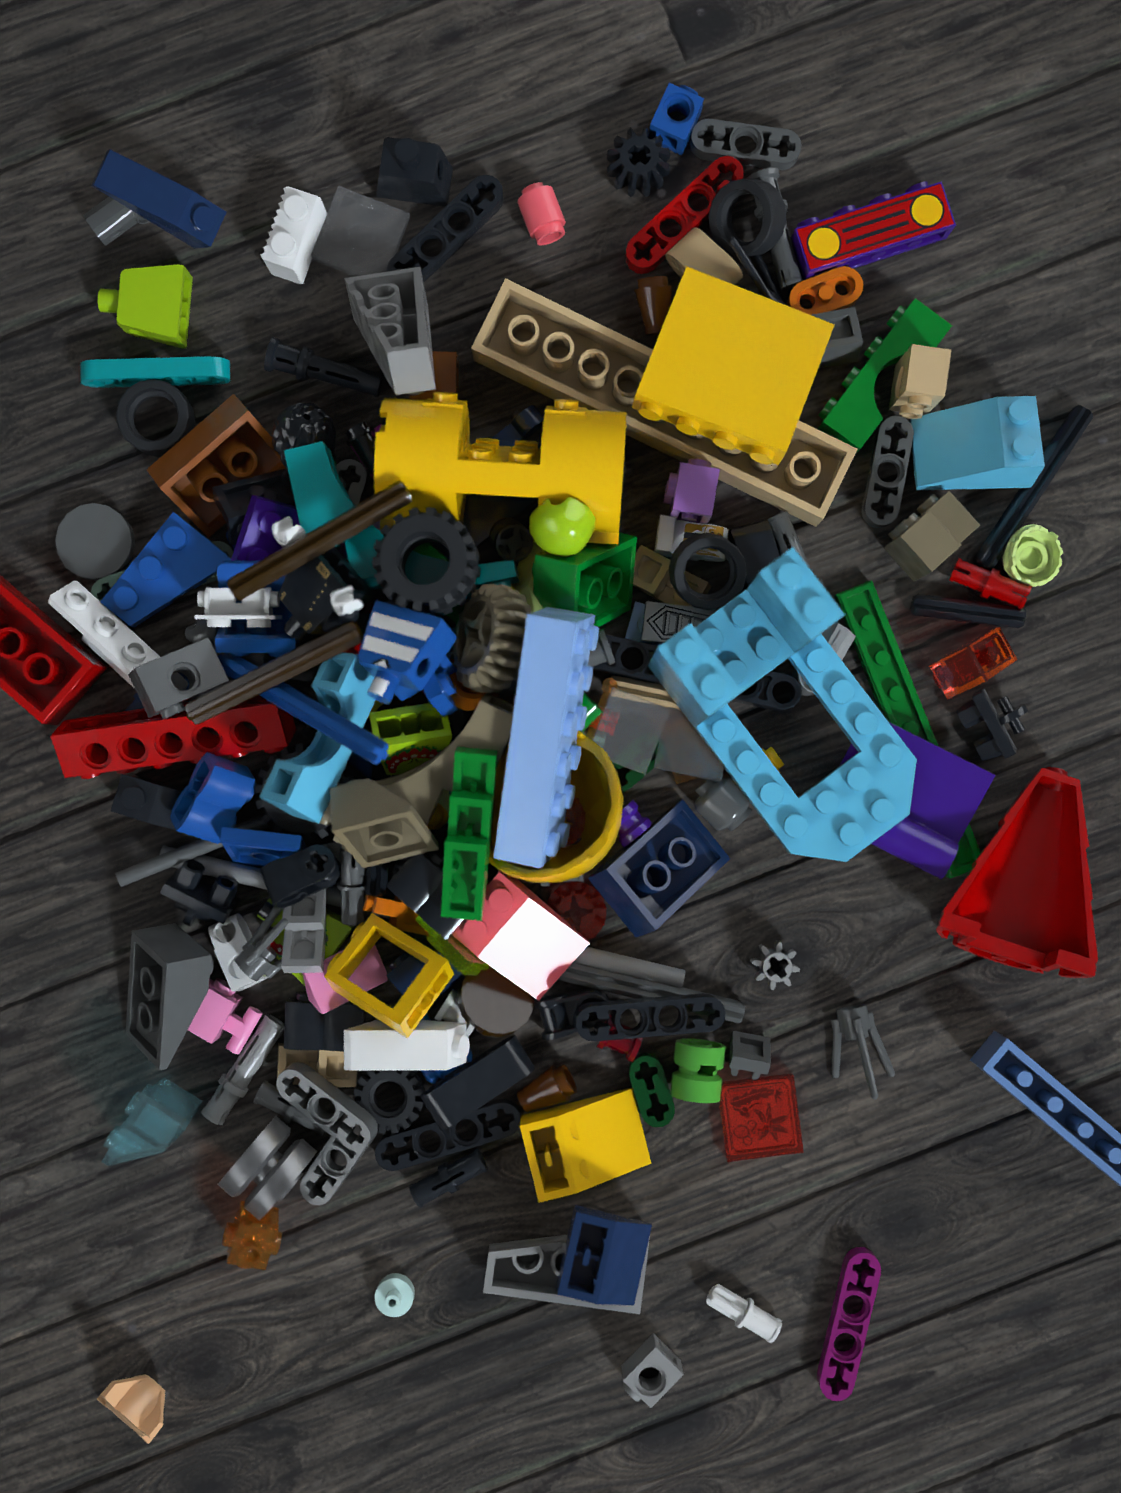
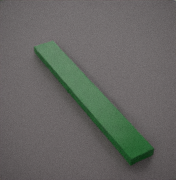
[834,580,981,879]

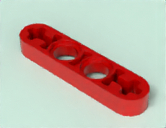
[625,156,744,274]

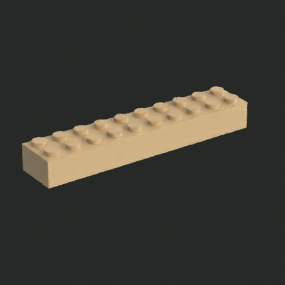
[471,278,857,527]

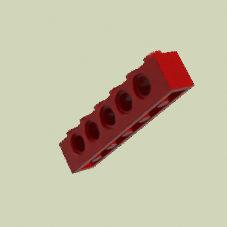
[50,695,297,779]

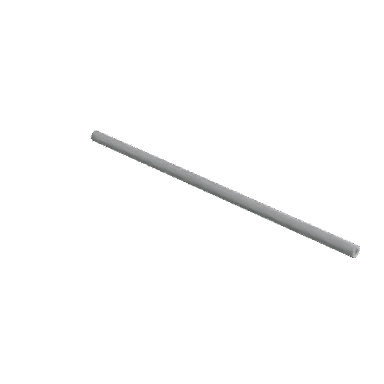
[160,846,685,988]

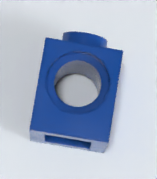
[649,83,704,156]

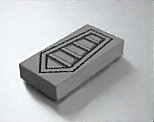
[641,601,718,643]

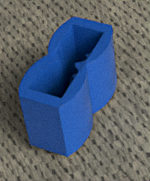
[170,752,255,844]

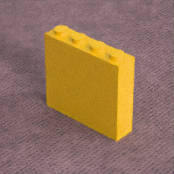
[632,266,835,465]

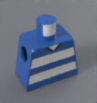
[358,600,457,704]

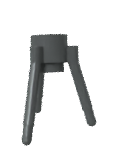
[235,907,328,981]
[831,1004,895,1099]

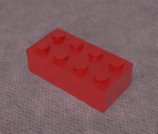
[0,575,107,725]

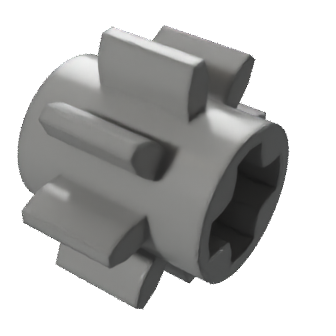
[750,940,800,990]

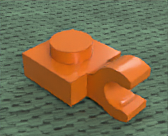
[363,895,431,936]

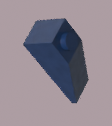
[91,149,227,249]

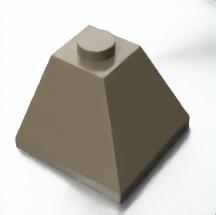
[330,778,439,868]

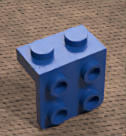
[215,560,300,657]

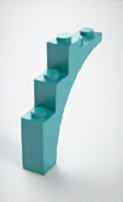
[284,441,520,617]

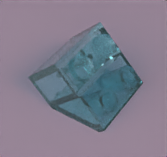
[101,1077,203,1166]

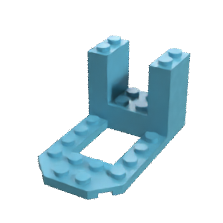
[648,547,917,862]

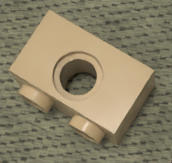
[889,344,951,419]

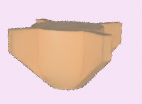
[97,1374,165,1444]

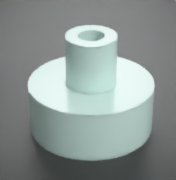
[375,1273,415,1317]

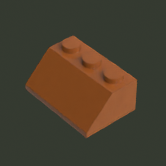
[146,394,287,538]

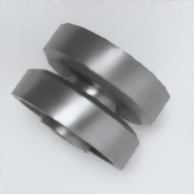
[217,1116,317,1220]

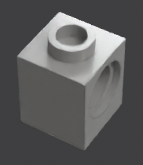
[621,1333,684,1408]

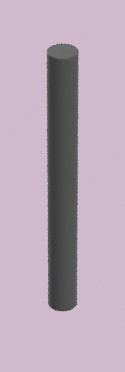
[115,814,269,887]

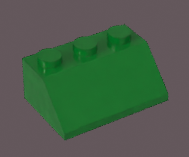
[532,532,637,627]

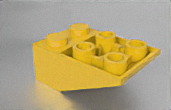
[520,1087,651,1203]

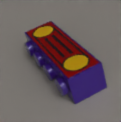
[791,181,956,281]

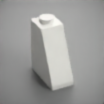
[344,1019,470,1071]

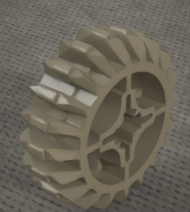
[450,584,531,694]

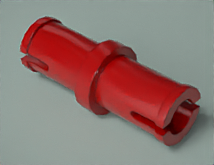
[949,558,1032,609]

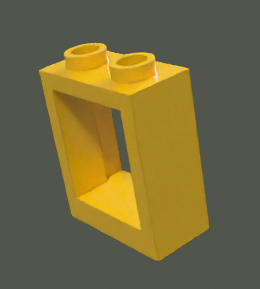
[324,913,454,1039]

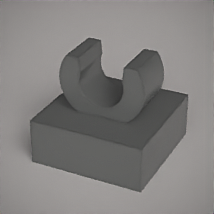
[729,1031,771,1080]

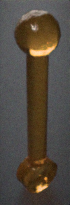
[586,678,618,740]

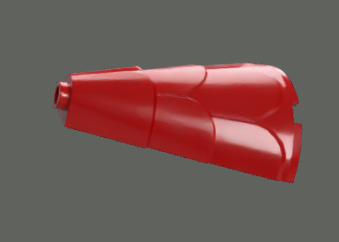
[936,767,1098,978]

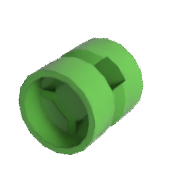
[670,1038,726,1103]

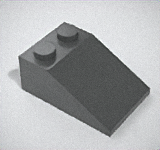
[125,923,213,1071]

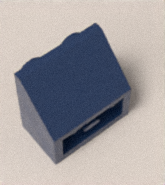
[556,1205,652,1306]

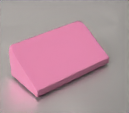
[302,945,388,1014]

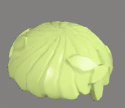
[1003,524,1063,587]

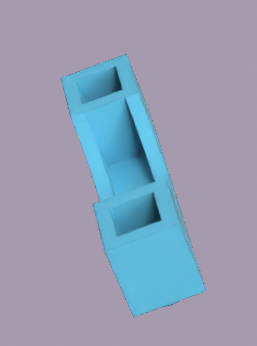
[260,652,375,823]

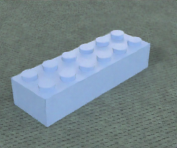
[493,607,599,868]

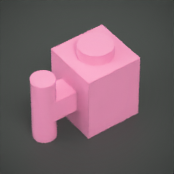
[188,978,263,1055]

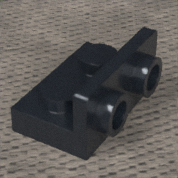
[212,468,296,545]

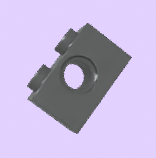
[128,638,229,719]

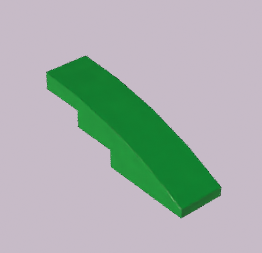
[441,746,498,921]

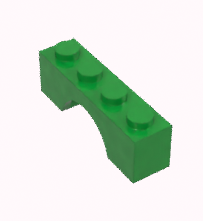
[818,298,953,453]

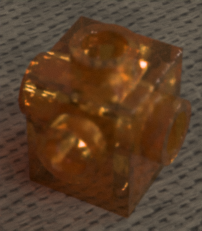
[222,1201,282,1270]

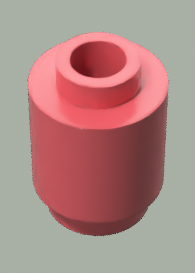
[517,182,566,245]

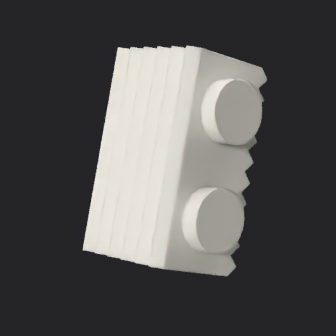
[260,186,327,284]

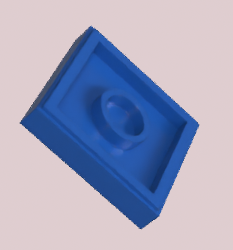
[220,827,307,866]

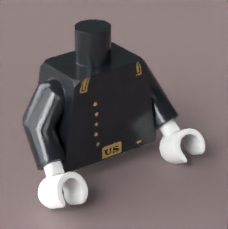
[272,517,375,641]

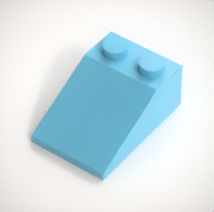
[909,396,1045,490]

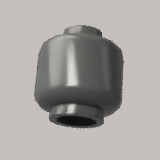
[694,774,752,831]

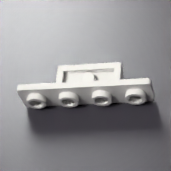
[48,581,188,691]

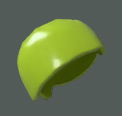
[529,497,596,556]

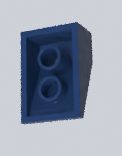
[588,799,731,938]

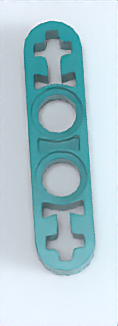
[80,356,230,388]

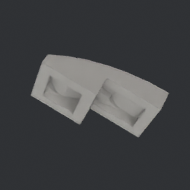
[281,889,326,973]

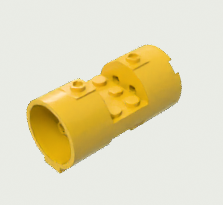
[374,392,627,545]

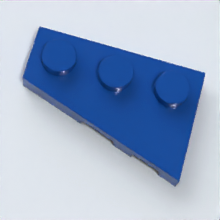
[100,512,231,628]

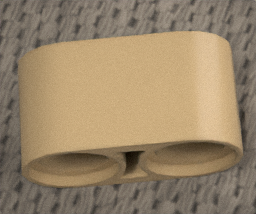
[665,227,743,285]

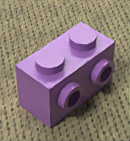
[663,459,720,524]

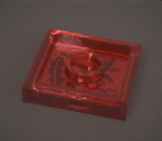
[719,1073,804,1162]

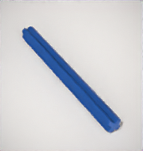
[218,653,389,764]

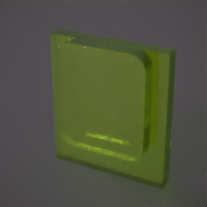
[415,915,490,976]

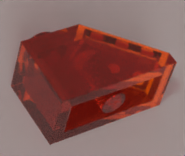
[929,626,1018,700]

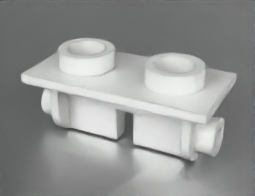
[195,587,282,627]

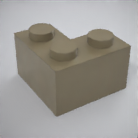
[884,491,980,581]

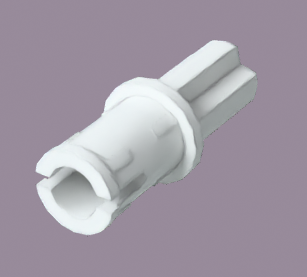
[706,1284,782,1343]

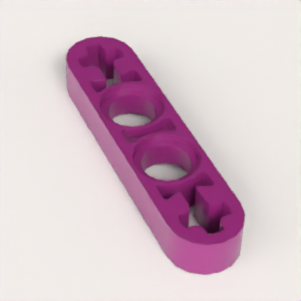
[817,1247,881,1401]

